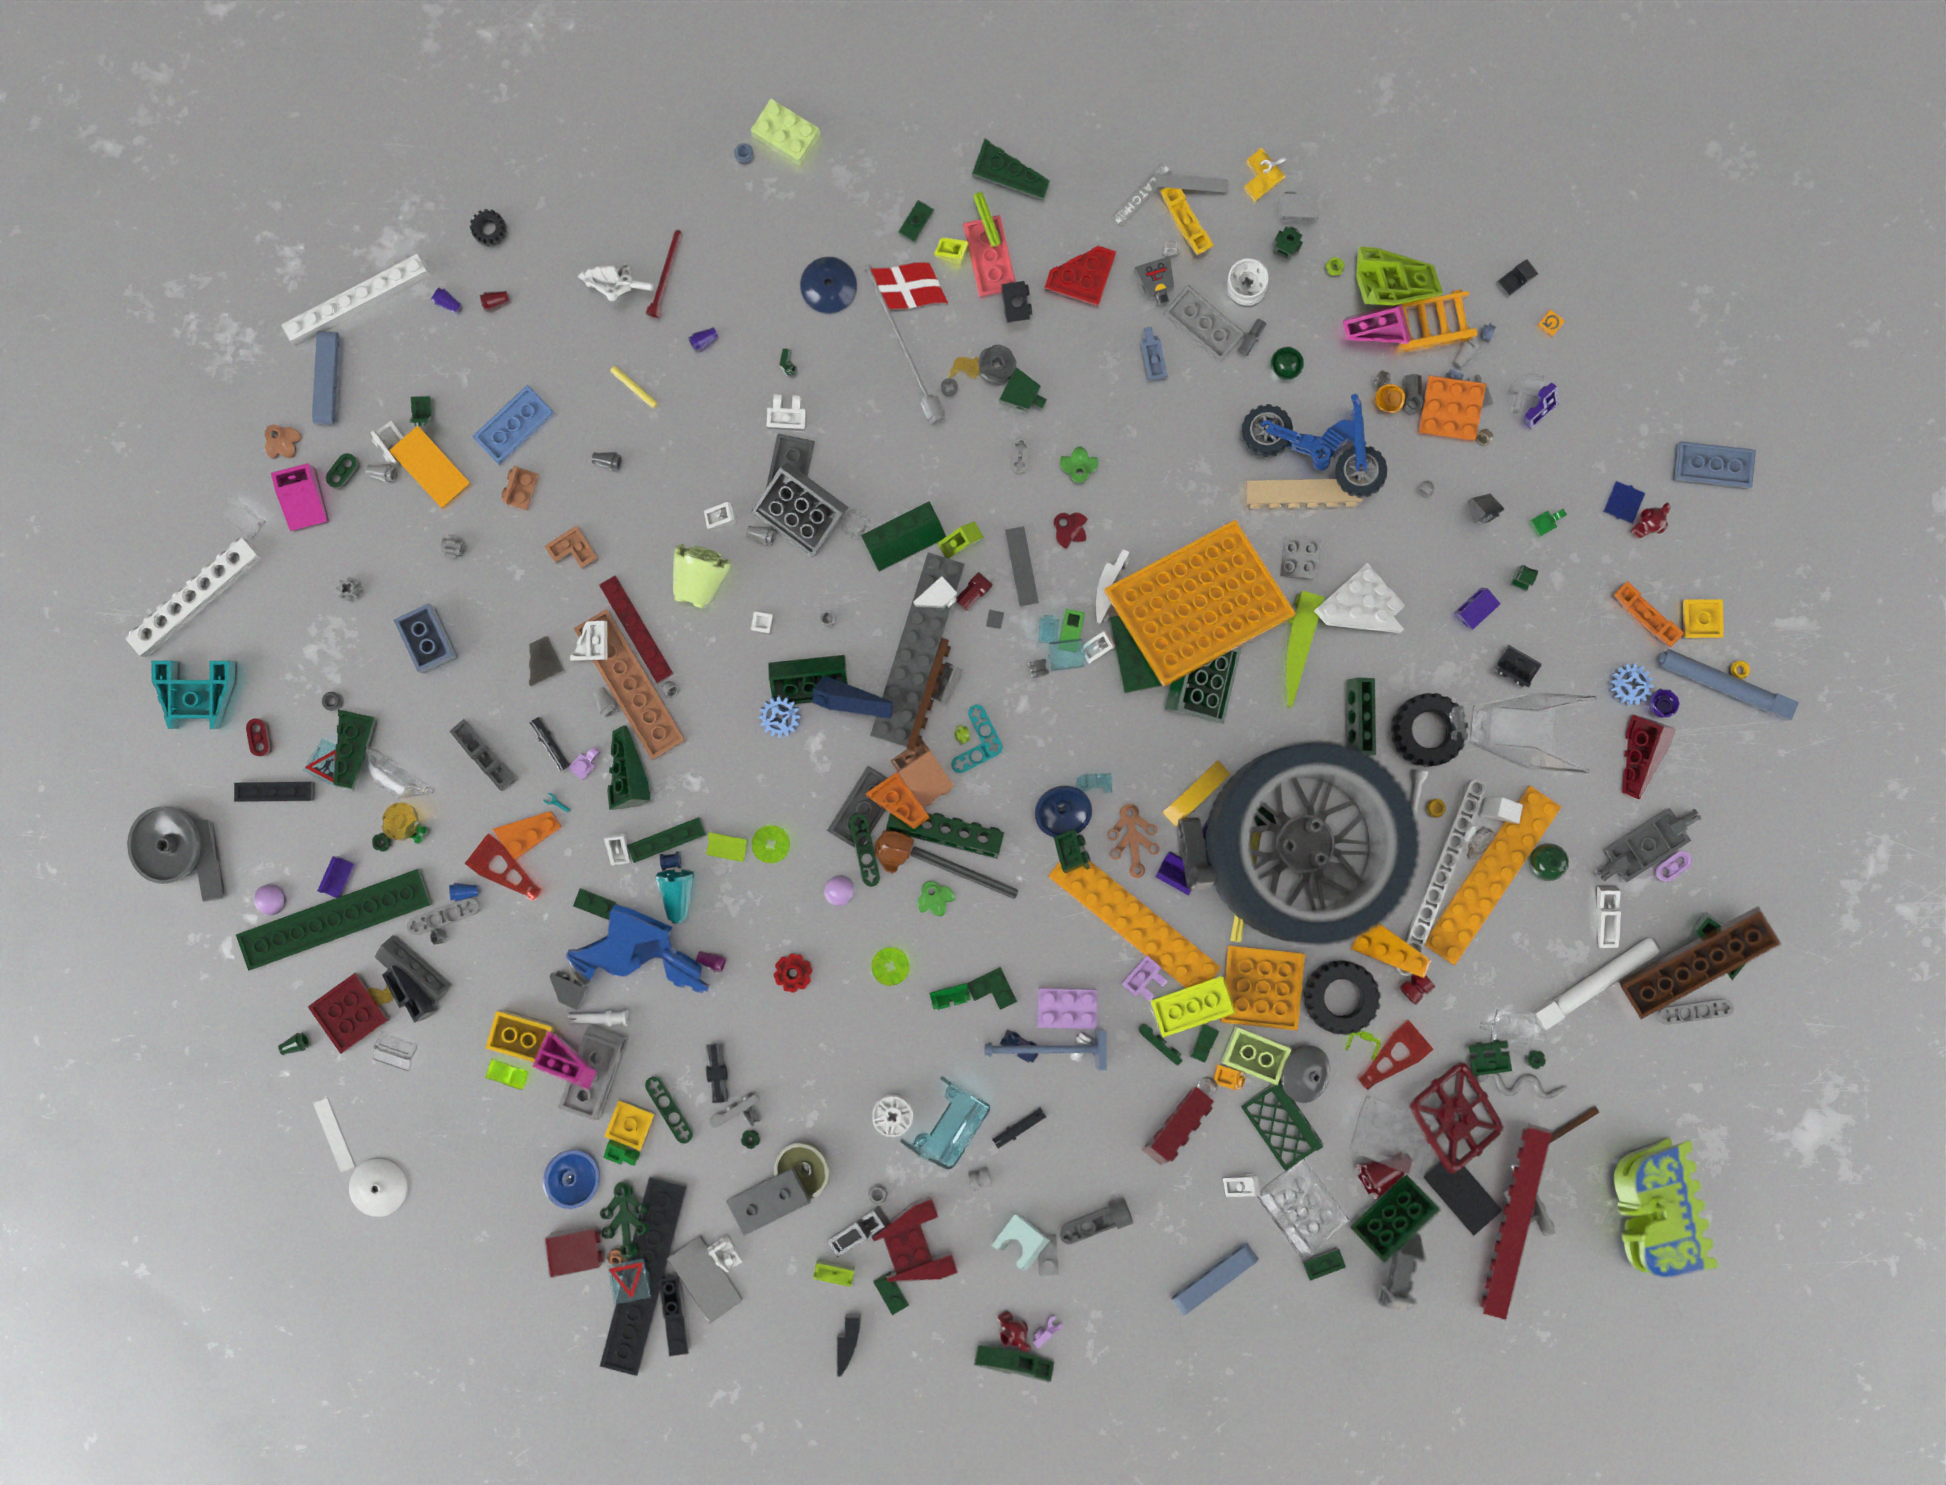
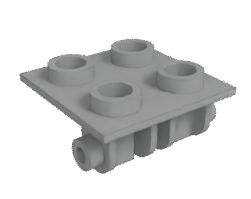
[1280,538,1321,580]

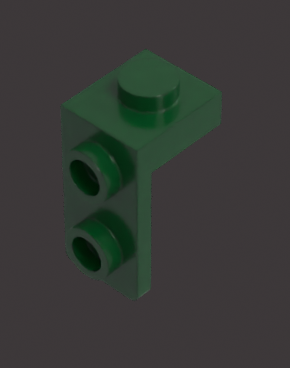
[409,396,432,426]

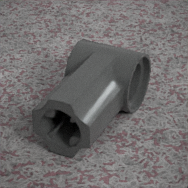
[1403,374,1423,415]

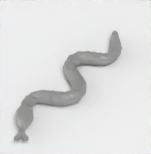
[1467,1073,1567,1099]

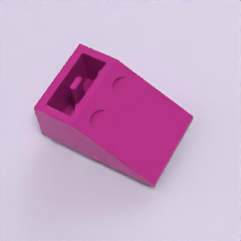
[271,463,328,531]

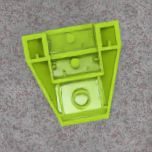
[1356,246,1443,306]

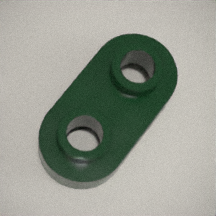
[326,453,358,488]

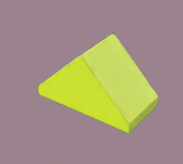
[934,237,968,266]

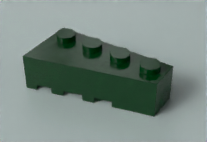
[1108,616,1162,694]

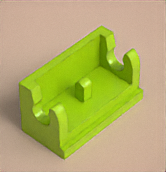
[813,1260,855,1287]

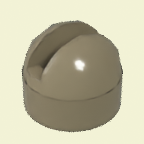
[1476,429,1493,446]

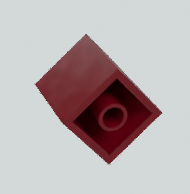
[545,1226,605,1278]

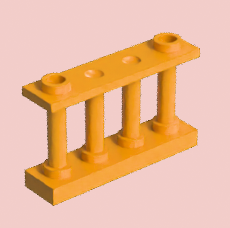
[1398,289,1478,354]

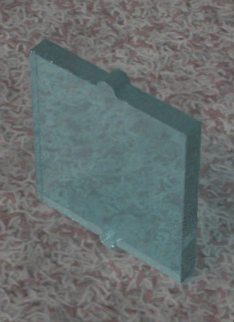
[1048,639,1085,671]

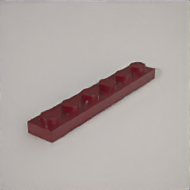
[599,575,674,684]

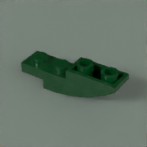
[974,1345,1054,1382]

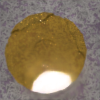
[382,802,419,841]

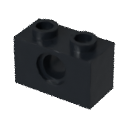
[1001,281,1032,323]

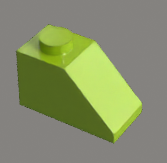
[937,521,984,559]

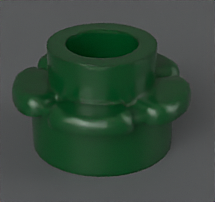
[372,833,391,852]
[1527,1050,1546,1069]
[741,1130,760,1149]

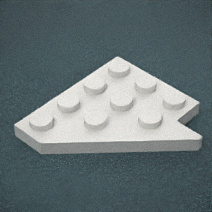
[1314,563,1406,633]

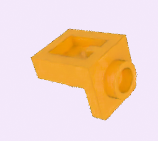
[1213,1064,1245,1090]

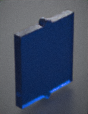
[1603,481,1645,524]

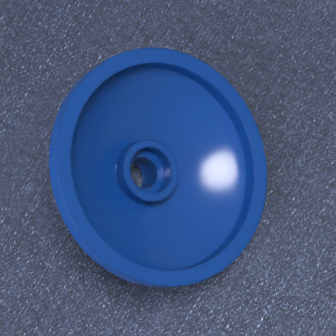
[543,1150,599,1209]

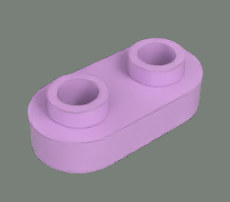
[1655,851,1692,882]

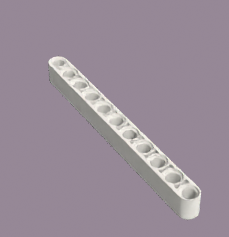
[1395,779,1486,976]

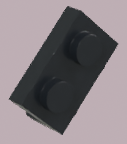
[1496,645,1542,688]

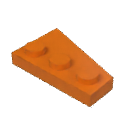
[866,772,930,829]
[492,811,562,860]

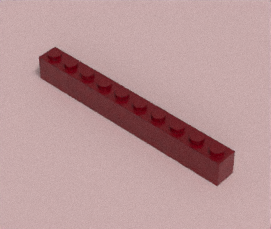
[1480,1124,1552,1320]

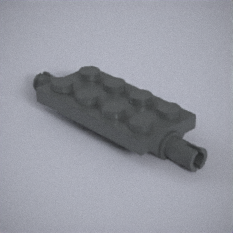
[1597,808,1701,882]

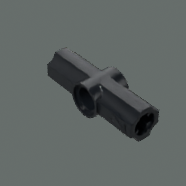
[706,1043,728,1103]

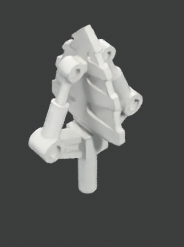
[578,263,654,301]

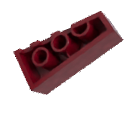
[1142,1087,1214,1165]

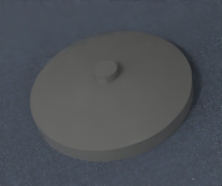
[127,806,201,884]

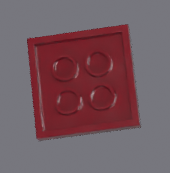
[308,973,389,1054]

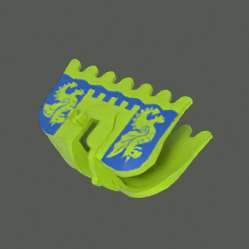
[1614,1138,1718,1277]

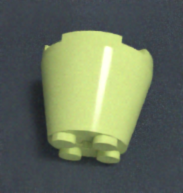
[673,544,732,608]

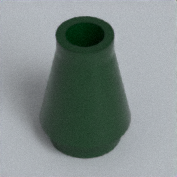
[278,1033,309,1055]

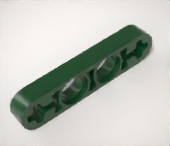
[849,813,880,887]
[645,1076,693,1144]

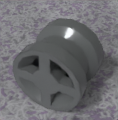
[1027,659,1049,678]

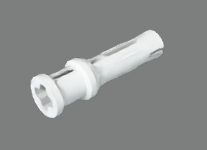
[568,1009,628,1027]

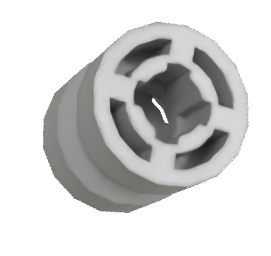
[968,1167,992,1191]

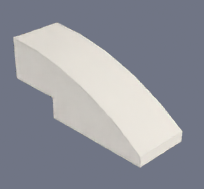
[1597,886,1621,948]

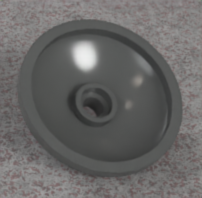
[1282,1045,1331,1103]

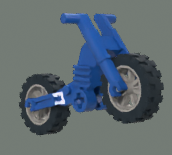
[1242,394,1387,498]

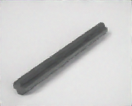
[911,847,1018,899]

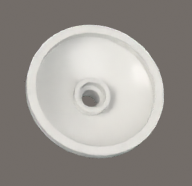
[349,1158,408,1217]

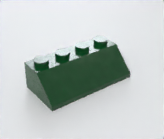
[861,501,946,572]
[768,655,848,706]

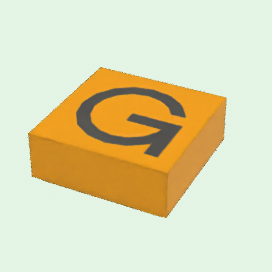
[1538,309,1565,337]

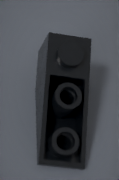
[1468,493,1504,524]

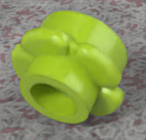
[1326,257,1345,276]

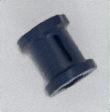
[660,851,682,871]

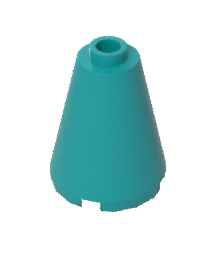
[655,869,694,924]

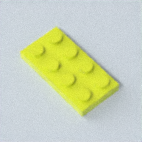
[1151,976,1236,1038]

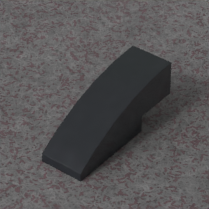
[382,965,436,1023]
[837,1314,861,1377]

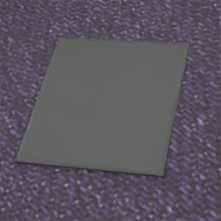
[986,610,1004,629]

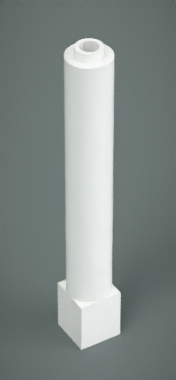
[1532,937,1661,1030]

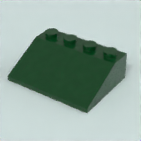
[1165,648,1241,724]
[1350,1174,1442,1264]

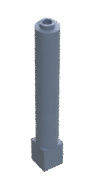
[1659,649,1799,721]

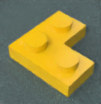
[1244,148,1286,202]

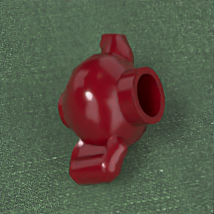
[1632,502,1671,538]
[998,1311,1031,1352]

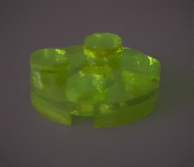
[752,825,790,863]
[871,947,910,986]

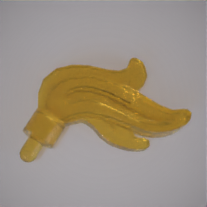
[948,356,981,378]
[368,984,394,1005]

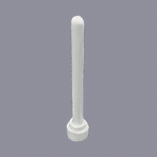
[1411,769,1428,820]

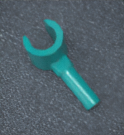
[543,793,570,813]

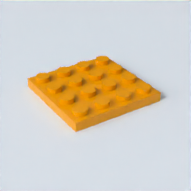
[1220,945,1305,1031]

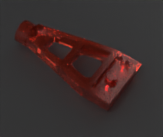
[464,833,542,901]
[1358,1020,1434,1090]

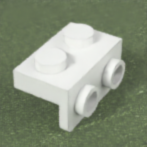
[370,421,404,465]

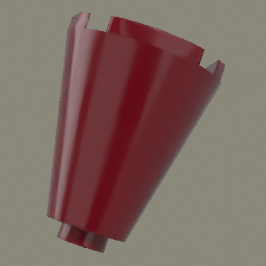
[1356,1152,1412,1199]

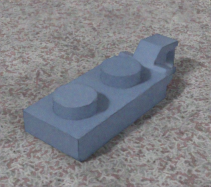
[1141,326,1168,381]

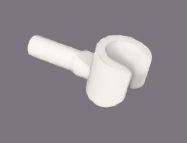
[1260,157,1285,173]

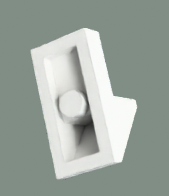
[1223,1173,1260,1197]

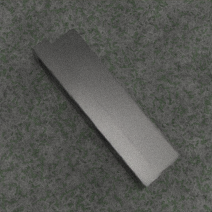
[374,935,450,1005]

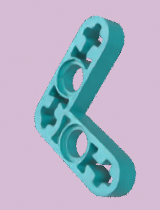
[951,705,1003,773]

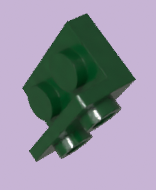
[1054,829,1091,874]

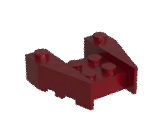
[871,1197,958,1281]

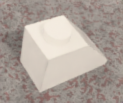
[913,577,958,608]

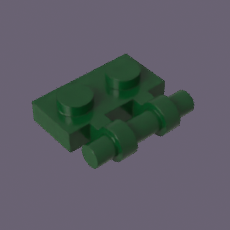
[1468,1039,1512,1076]

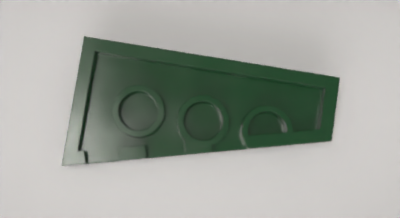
[333,710,376,791]

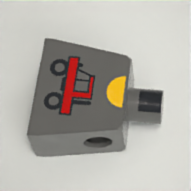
[1134,256,1174,305]

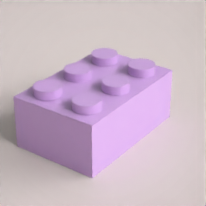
[1037,987,1097,1029]

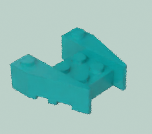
[151,660,235,729]

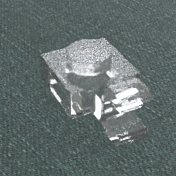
[1450,706,1467,741]

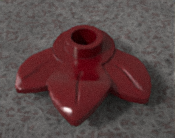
[1054,512,1088,548]

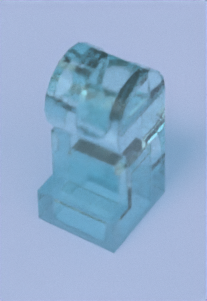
[1076,773,1112,793]

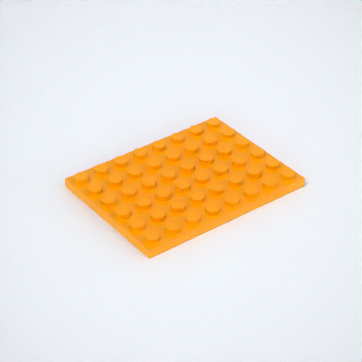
[1104,520,1296,687]

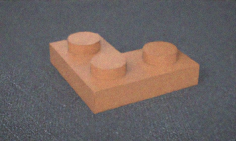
[544,526,598,568]

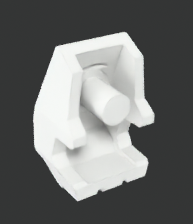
[707,1235,743,1273]

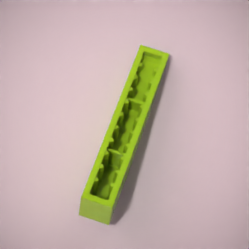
[1284,590,1325,708]

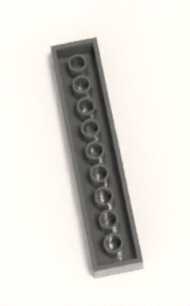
[870,552,965,748]

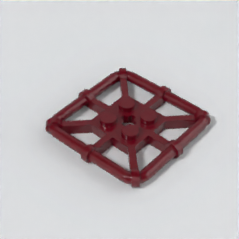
[1409,1062,1504,1173]

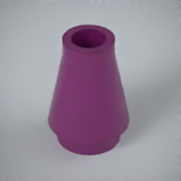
[696,951,726,973]

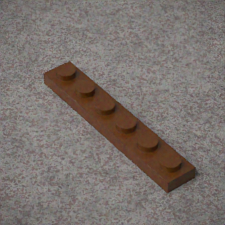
[907,638,951,751]

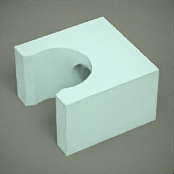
[992,1214,1050,1271]

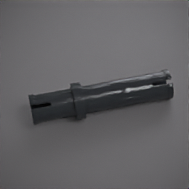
[529,717,570,772]
[992,1107,1047,1149]

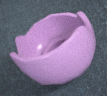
[824,875,855,906]
[254,884,285,916]

